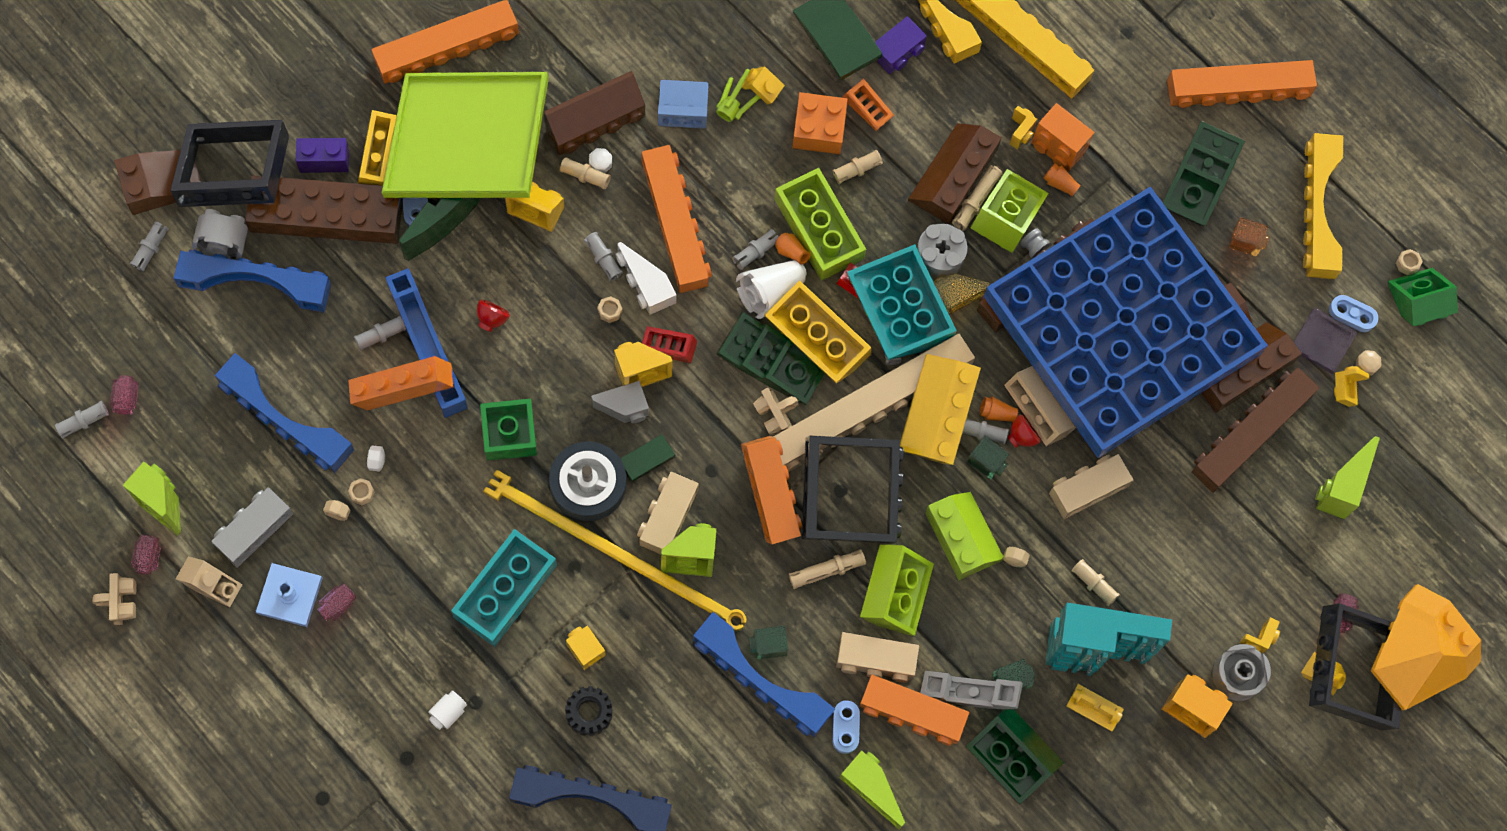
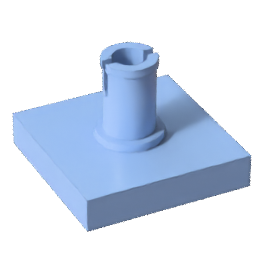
[256,563,323,627]

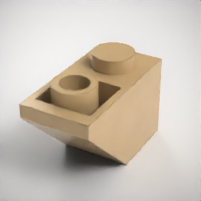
[176,556,242,607]

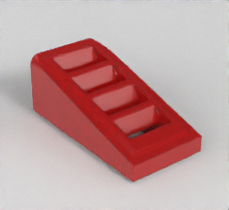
[642,326,697,363]

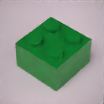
[480,398,537,461]

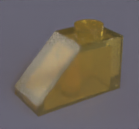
[933,273,989,315]

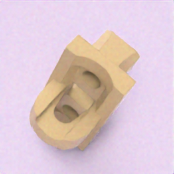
[753,388,798,435]
[92,573,136,625]

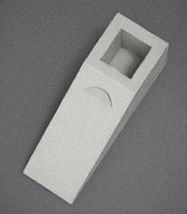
[615,242,677,315]

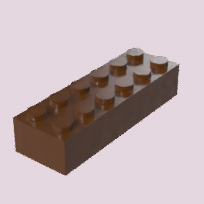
[245,175,403,244]

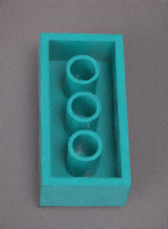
[451,529,557,647]

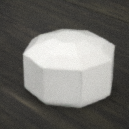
[589,148,612,173]
[367,445,385,472]

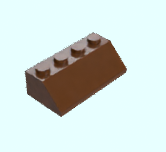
[544,71,645,155]
[908,123,1002,225]
[1201,322,1302,413]

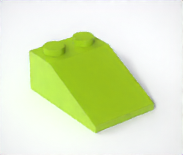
[971,169,1049,253]
[1315,436,1380,519]

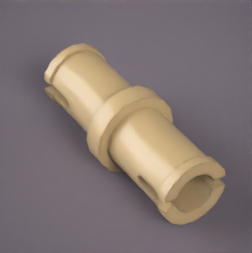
[832,150,883,184]
[560,157,611,189]
[1071,559,1120,606]

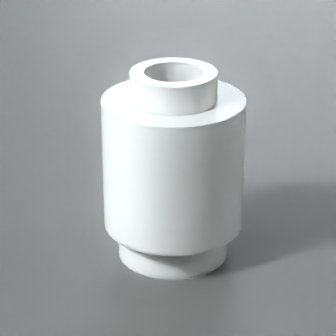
[428,691,467,730]

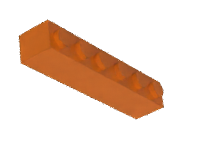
[371,0,519,84]
[1167,60,1317,108]
[641,145,712,293]

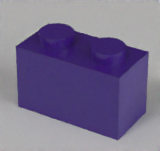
[875,16,927,74]
[296,138,350,173]

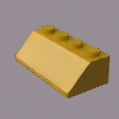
[765,280,871,384]
[900,354,981,465]

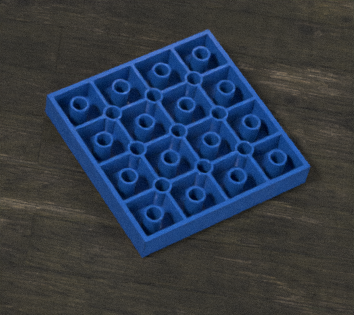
[984,186,1268,458]

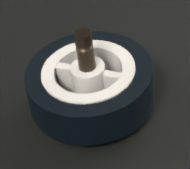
[549,441,626,521]

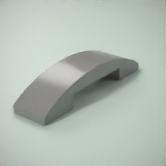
[920,671,1023,709]

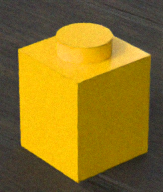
[566,625,606,670]

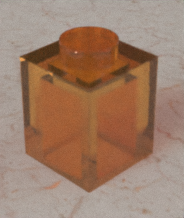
[1229,217,1270,256]

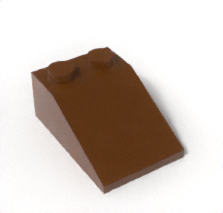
[114,150,201,215]

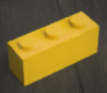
[357,110,397,186]

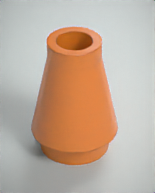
[1043,163,1080,197]
[775,233,810,264]
[979,396,1018,422]

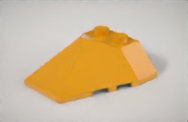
[1371,584,1481,710]

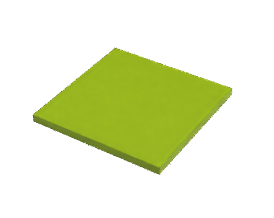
[382,72,549,198]

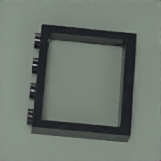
[170,119,289,207]
[802,435,904,544]
[1309,603,1402,731]

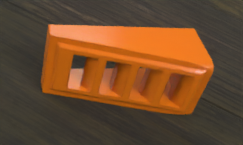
[842,78,894,131]

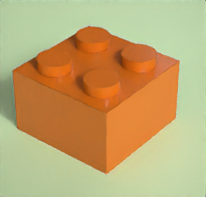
[792,92,848,154]
[1031,103,1095,172]

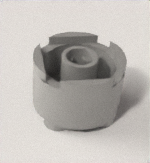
[192,209,248,260]
[917,224,967,280]
[1212,644,1271,701]

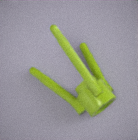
[716,69,760,122]

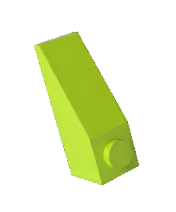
[840,751,905,830]

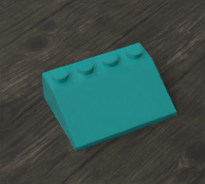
[847,244,957,360]

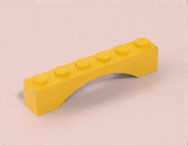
[918,0,982,63]
[1303,133,1343,279]

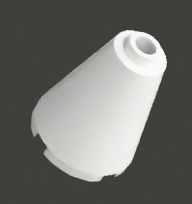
[736,260,807,319]

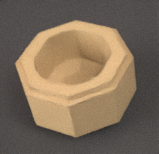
[1396,249,1423,275]
[597,296,622,323]
[1356,350,1381,376]
[348,478,375,505]
[323,500,350,521]
[1003,547,1030,568]

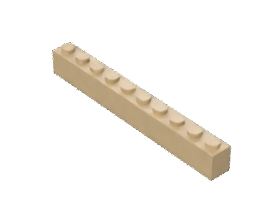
[744,334,975,472]

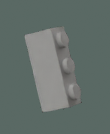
[212,487,293,568]

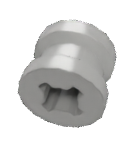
[1020,228,1051,259]

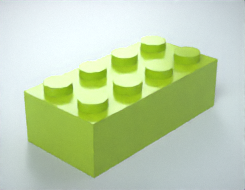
[774,168,866,281]

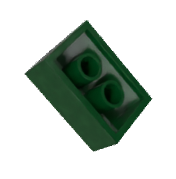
[966,709,1064,804]

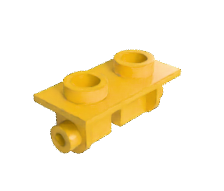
[1066,684,1124,732]

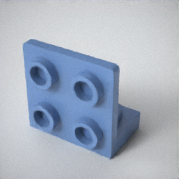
[658,80,708,129]

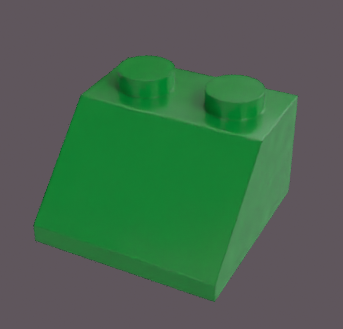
[1388,268,1458,326]

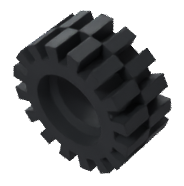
[565,686,613,736]

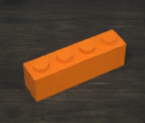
[349,356,453,411]
[741,436,802,544]
[859,674,969,746]

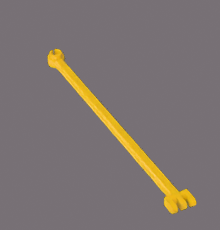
[483,470,746,632]

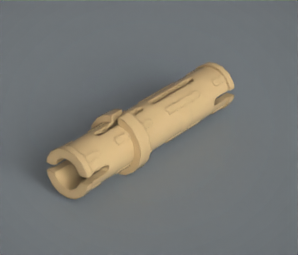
[952,165,1003,231]
[788,549,866,589]

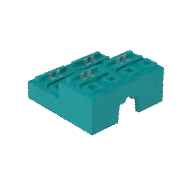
[1045,603,1172,676]

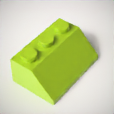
[123,462,181,536]
[925,492,1003,581]
[661,523,716,577]
[860,545,934,636]

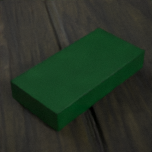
[620,434,675,482]

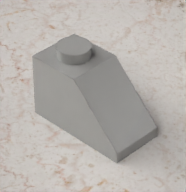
[591,381,649,423]

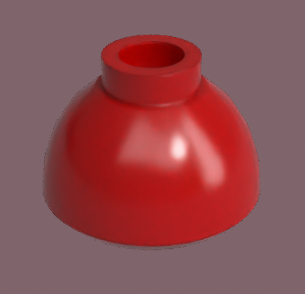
[476,300,510,332]
[1007,414,1041,448]

